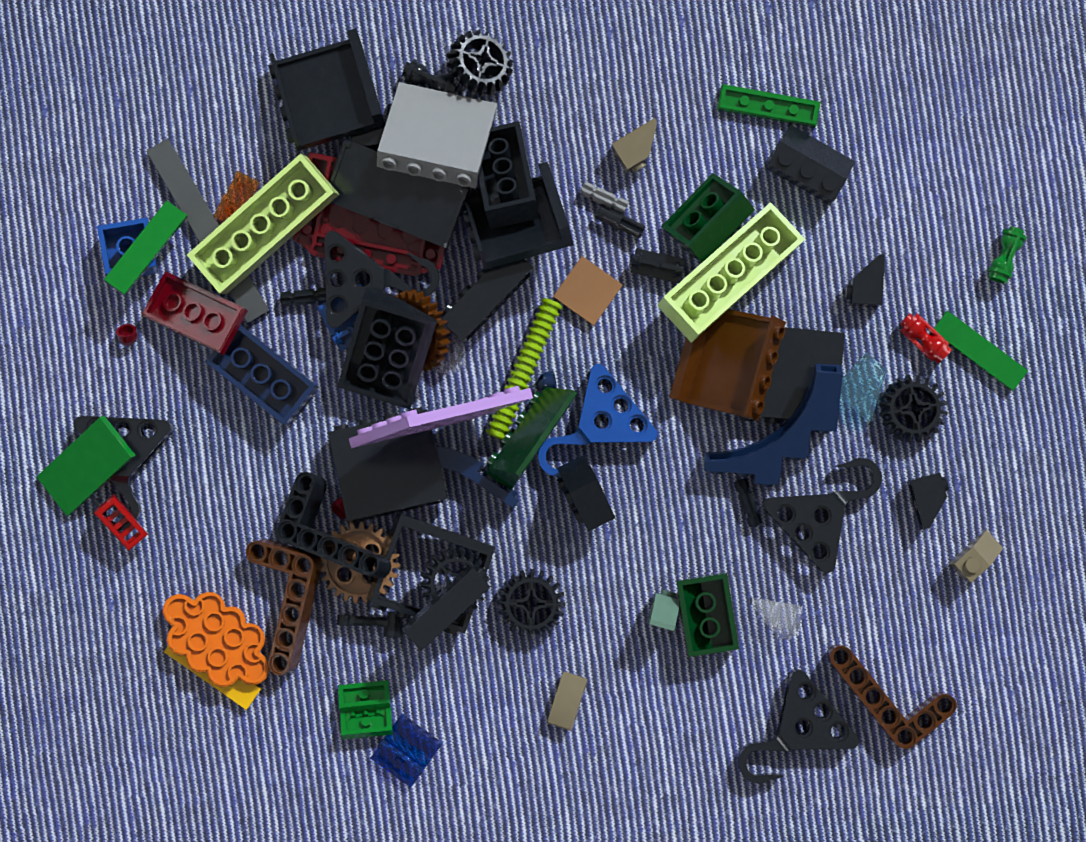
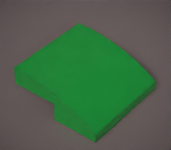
[338,680,393,740]

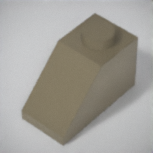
[611,118,657,173]
[949,529,1003,583]

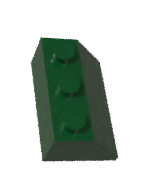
[661,173,755,263]
[676,572,739,657]

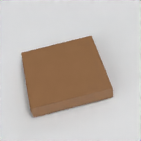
[553,256,623,326]

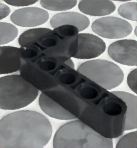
[276,472,391,578]

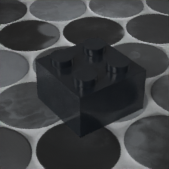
[557,455,615,532]

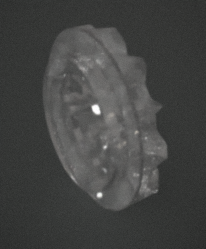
[432,335,466,375]

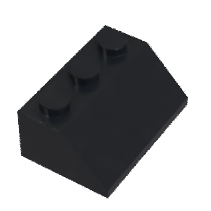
[765,125,855,205]

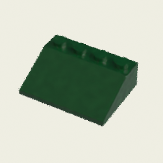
[486,387,577,490]

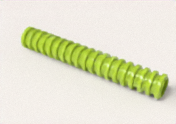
[485,298,563,440]

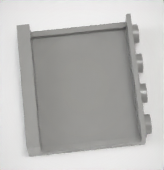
[377,82,497,188]

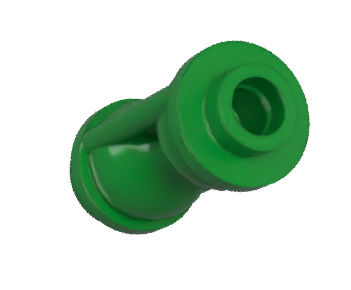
[987,226,1027,284]

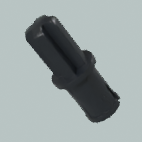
[595,204,645,238]

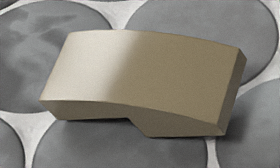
[547,671,588,731]

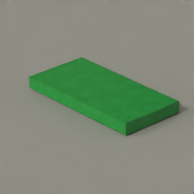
[37,416,136,516]

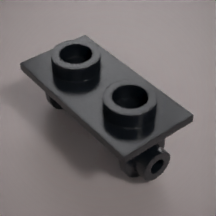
[630,248,685,284]

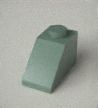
[647,589,680,631]

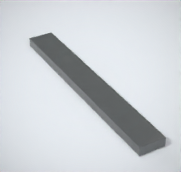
[146,138,270,324]

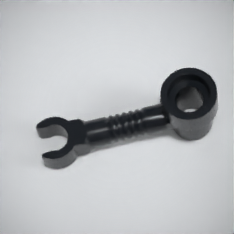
[337,612,404,638]

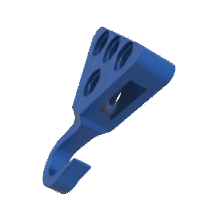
[538,364,657,477]

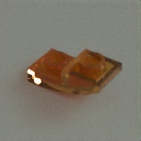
[214,171,261,221]

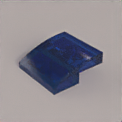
[370,714,443,788]

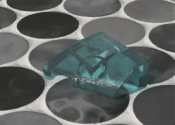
[840,352,888,423]

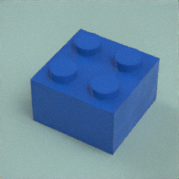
[97,217,159,276]

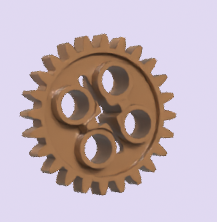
[320,521,401,604]

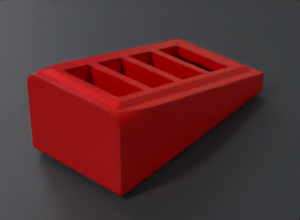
[94,494,148,551]

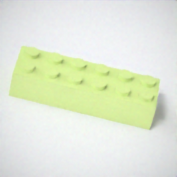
[187,153,340,294]
[657,202,805,343]

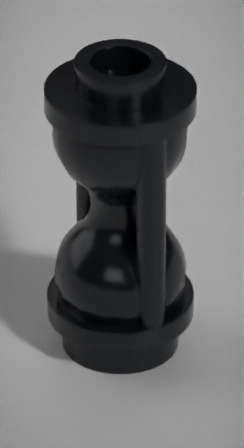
[402,59,459,94]

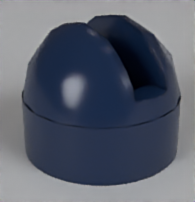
[538,370,557,390]

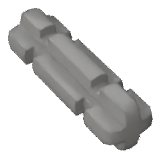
[580,182,628,213]

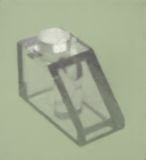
[749,597,803,640]

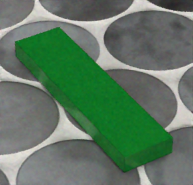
[717,84,821,128]
[104,200,188,296]
[934,310,1028,391]

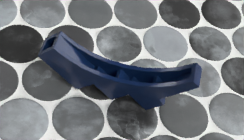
[704,364,843,487]

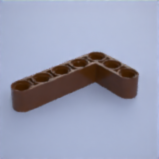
[246,539,322,675]
[827,644,957,749]

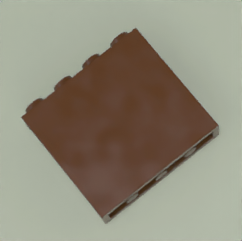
[669,309,786,421]

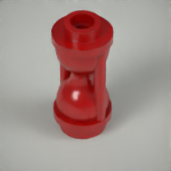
[900,313,952,364]

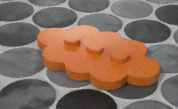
[163,592,269,688]

